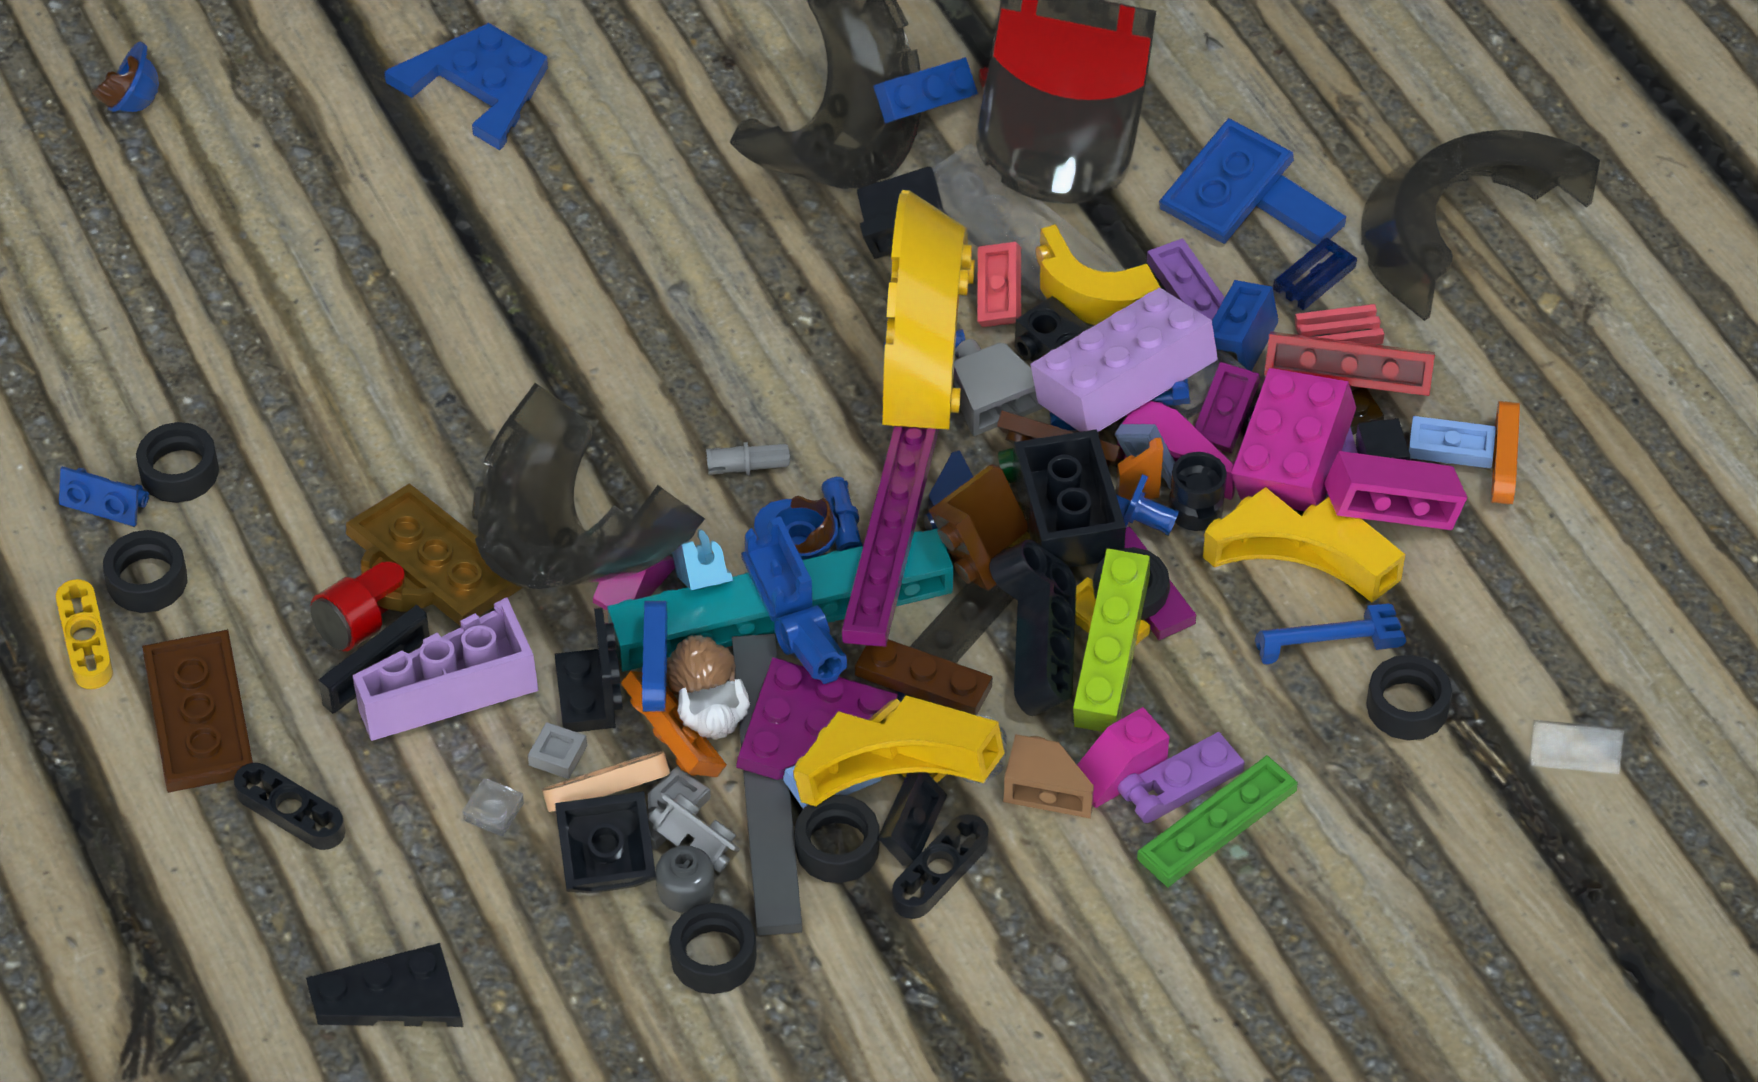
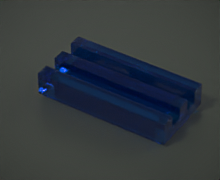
[1273,237,1357,311]

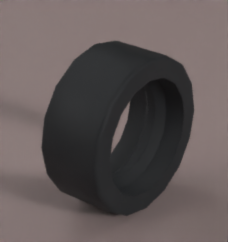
[136,422,219,503]
[103,530,188,613]
[1366,655,1452,740]
[795,795,880,883]
[669,903,757,994]

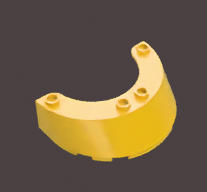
[882,190,975,429]

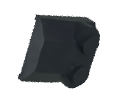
[555,791,656,893]

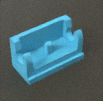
[668,529,733,590]

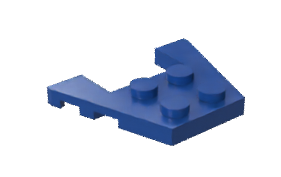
[385,23,548,150]

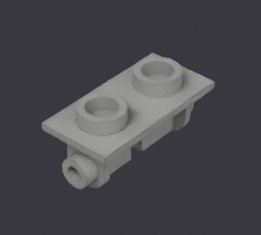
[648,793,741,873]

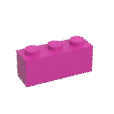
[1324,451,1468,530]

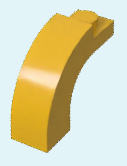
[1035,224,1161,325]

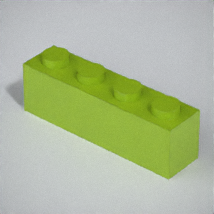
[1073,548,1150,732]

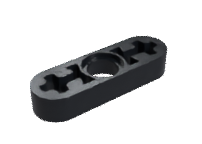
[234,763,345,850]
[892,814,989,919]

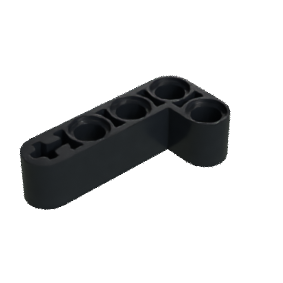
[990,539,1076,716]

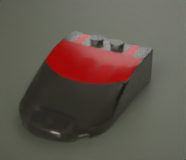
[976,0,1156,204]

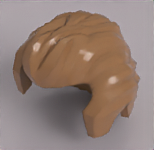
[666,635,736,695]

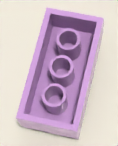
[1030,287,1218,432]

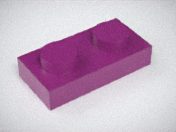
[1195,362,1261,453]

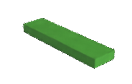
[1137,755,1298,888]

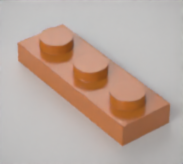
[621,671,727,778]

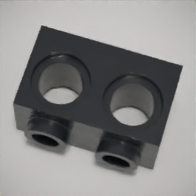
[1015,296,1090,362]

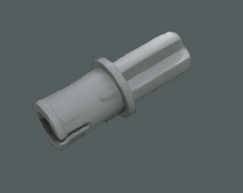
[706,442,790,475]

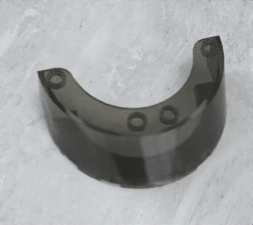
[729,0,921,189]
[1360,130,1600,321]
[472,383,705,589]

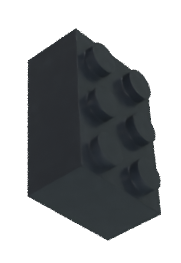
[1013,429,1126,568]

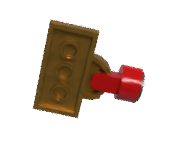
[311,483,526,651]

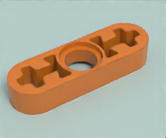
[1491,401,1520,505]

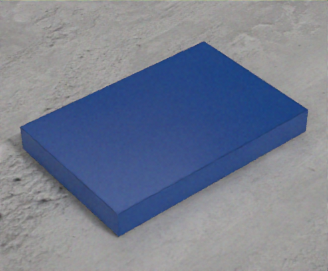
[1159,118,1294,244]

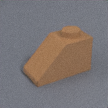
[1003,734,1094,818]

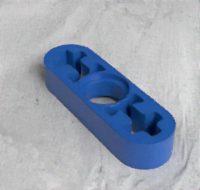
[642,601,668,712]

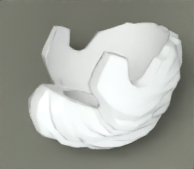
[677,679,750,740]

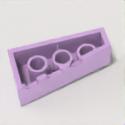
[352,597,538,741]

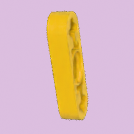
[56,579,113,689]

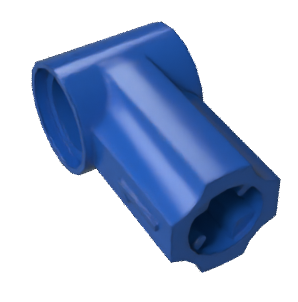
[774,605,847,684]

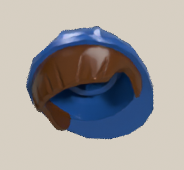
[92,41,159,112]
[754,496,838,560]

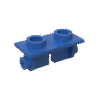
[59,466,149,527]

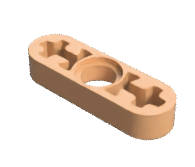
[542,751,670,812]

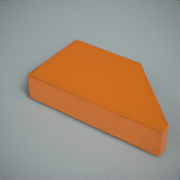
[1116,437,1163,500]

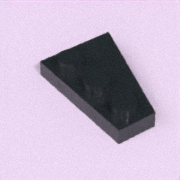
[306,943,463,1027]

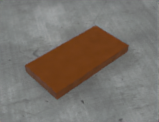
[142,629,253,793]

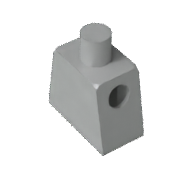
[953,339,1043,437]

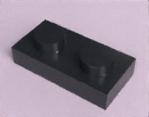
[878,772,947,866]

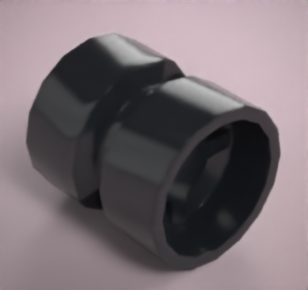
[1169,452,1227,531]

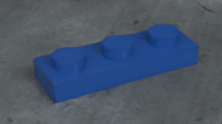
[873,57,978,124]

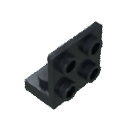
[857,166,945,259]
[555,608,623,732]

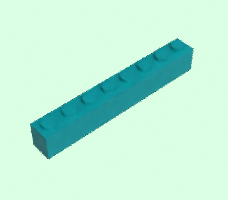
[607,528,954,672]

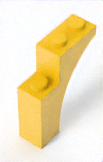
[1203,487,1406,603]
[793,695,1005,806]

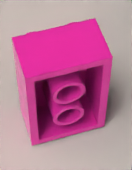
[1231,368,1356,511]

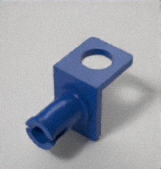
[1116,474,1179,536]

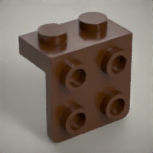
[929,464,1028,591]

